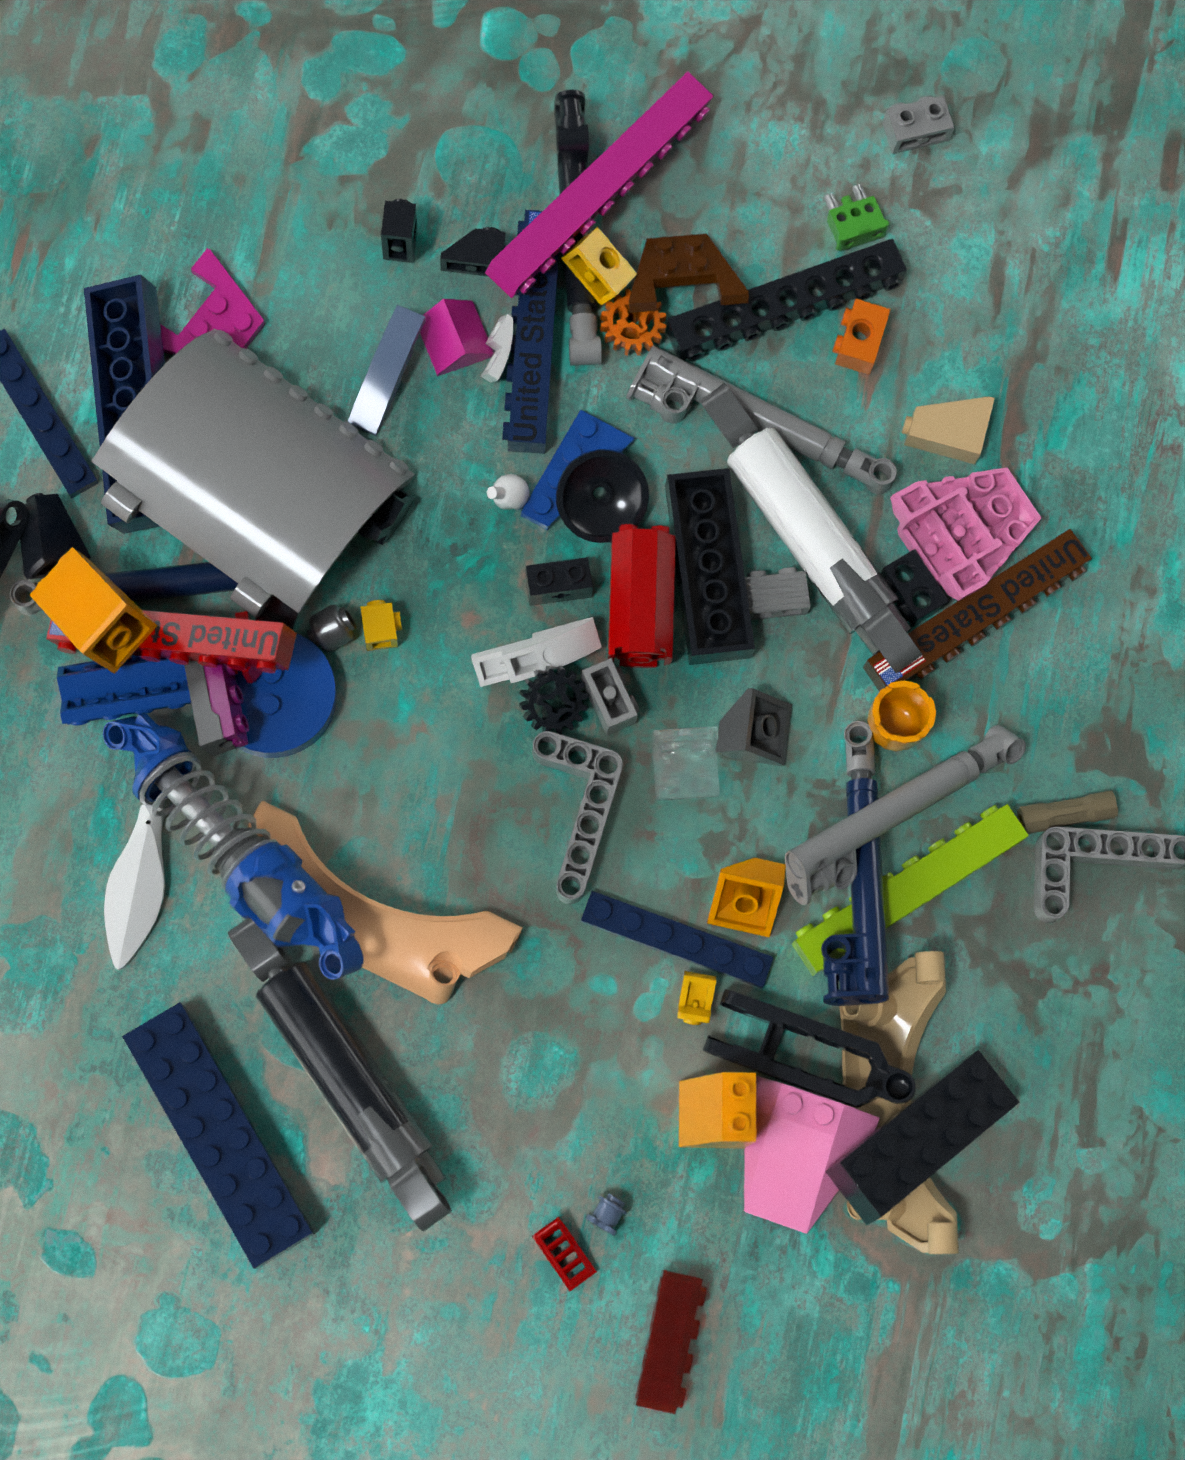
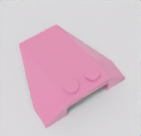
[744,1076,880,1234]

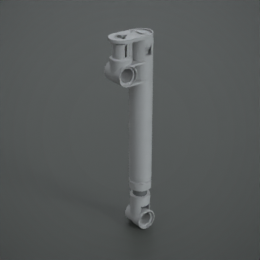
[626,346,897,494]
[785,725,1026,905]

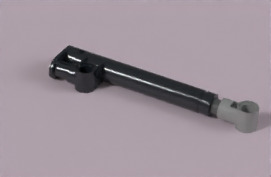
[554,90,602,366]

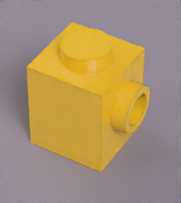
[360,600,402,651]

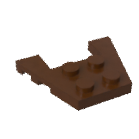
[629,234,749,313]

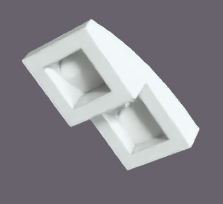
[480,314,513,383]

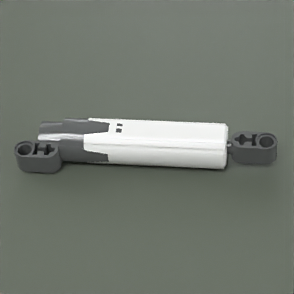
[699,383,922,674]

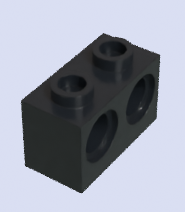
[880,549,949,627]

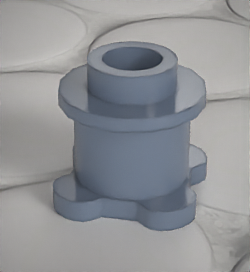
[585,1193,627,1236]

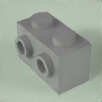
[882,95,954,154]
[581,658,640,736]

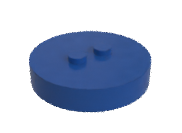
[235,634,337,758]

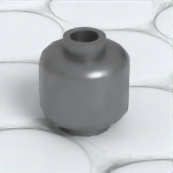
[307,605,356,651]

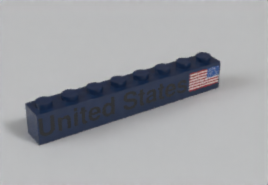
[502,210,559,454]

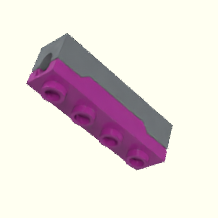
[184,661,249,756]

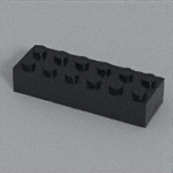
[665,468,755,665]
[825,1050,1020,1225]

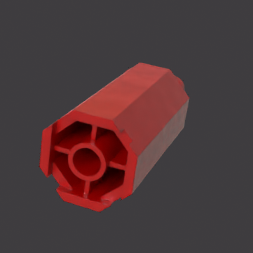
[608,524,675,668]

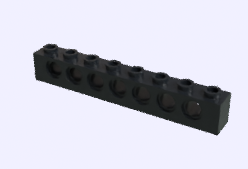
[666,238,907,361]

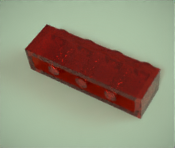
[634,1270,707,1414]

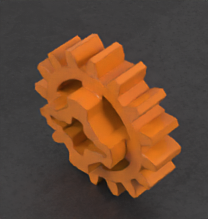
[600,289,666,356]

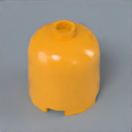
[867,680,936,752]

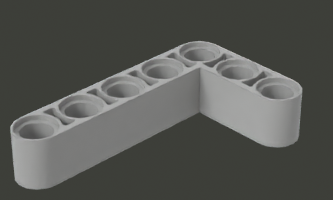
[532,731,623,904]
[1034,827,1185,923]

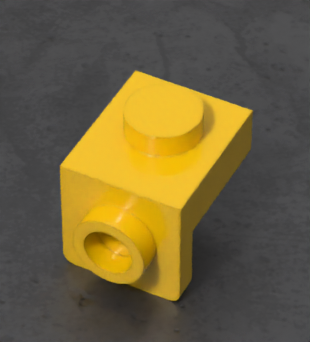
[677,971,716,1025]

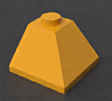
[707,858,786,938]

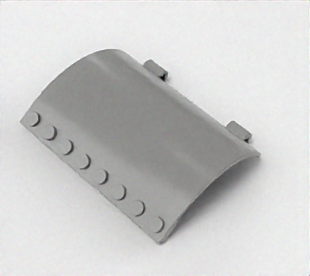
[91,329,415,618]

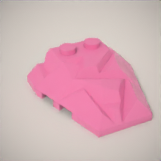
[890,467,1041,601]

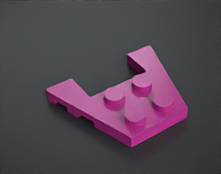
[160,248,265,355]

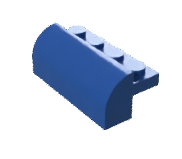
[56,655,191,726]

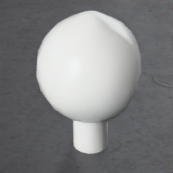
[487,474,530,510]

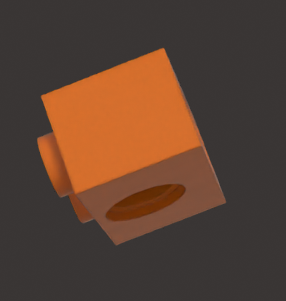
[832,299,891,375]

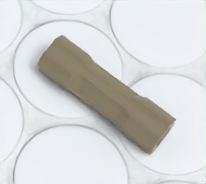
[1017,790,1118,834]

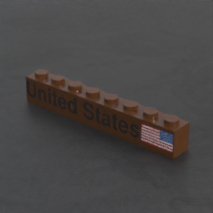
[862,529,1092,692]

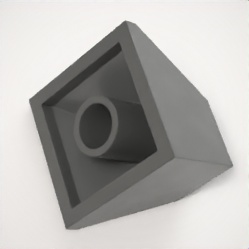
[716,688,792,766]

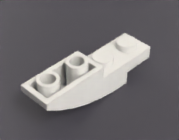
[471,617,602,687]

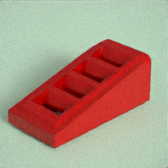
[531,1217,597,1292]

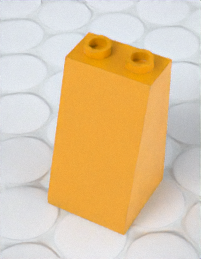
[30,547,158,674]
[678,1072,756,1149]

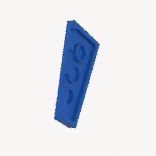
[521,409,635,530]

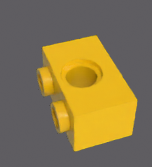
[561,227,637,305]

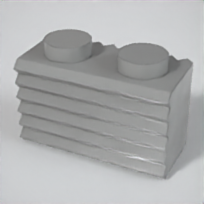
[745,567,810,620]

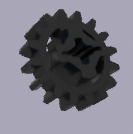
[519,666,589,735]

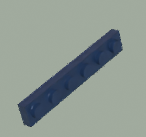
[0,328,99,499]
[580,891,774,989]

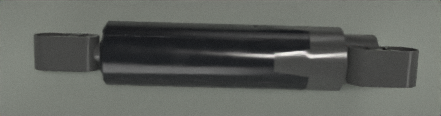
[228,918,452,1231]

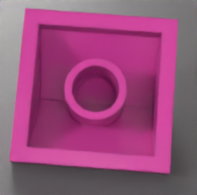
[420,299,494,377]

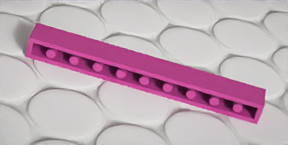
[485,71,714,298]

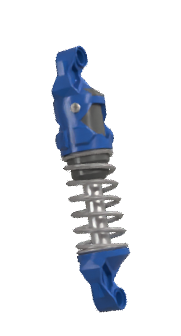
[103,713,363,980]

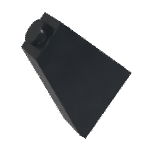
[20,493,91,580]

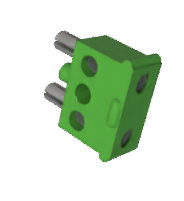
[824,184,889,251]

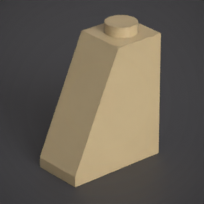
[901,397,995,464]

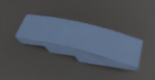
[348,305,426,436]

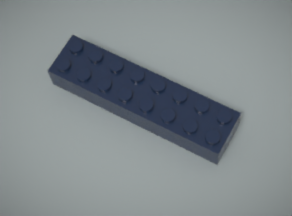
[84,274,165,534]
[122,1002,315,1269]

